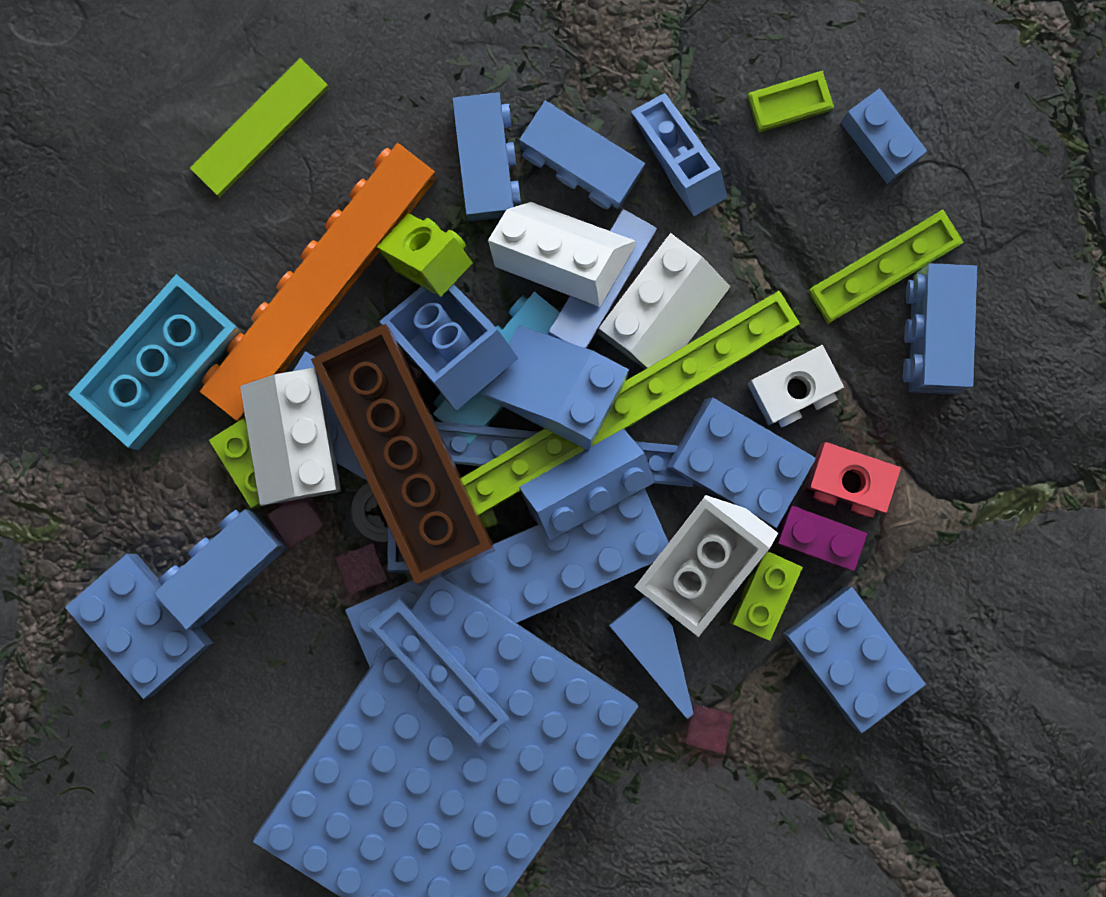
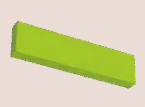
[190,58,329,198]
[808,210,964,324]

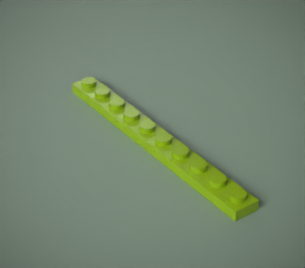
[462,291,800,516]

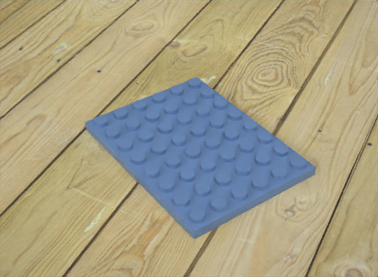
[253,576,638,897]

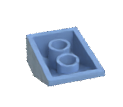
[481,325,629,451]

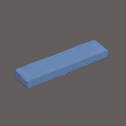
[547,209,657,348]
[368,597,509,747]

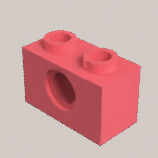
[805,442,901,518]

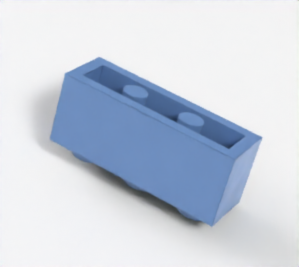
[453,92,521,222]
[519,100,645,210]
[519,429,655,541]

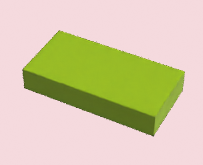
[747,71,834,133]

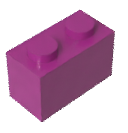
[773,506,868,571]

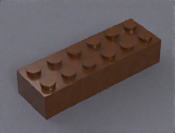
[311,323,496,586]

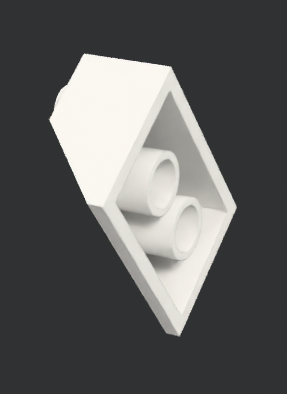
[488,202,636,307]
[597,233,730,369]
[240,367,341,506]
[635,495,778,637]

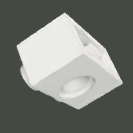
[747,345,844,428]

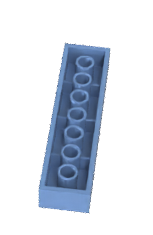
[345,488,669,667]

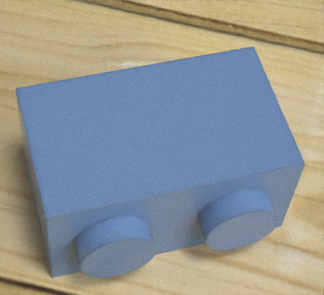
[841,88,927,184]

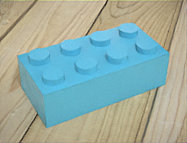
[68,274,244,450]

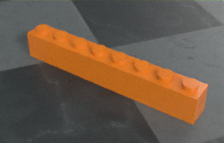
[199,142,437,421]

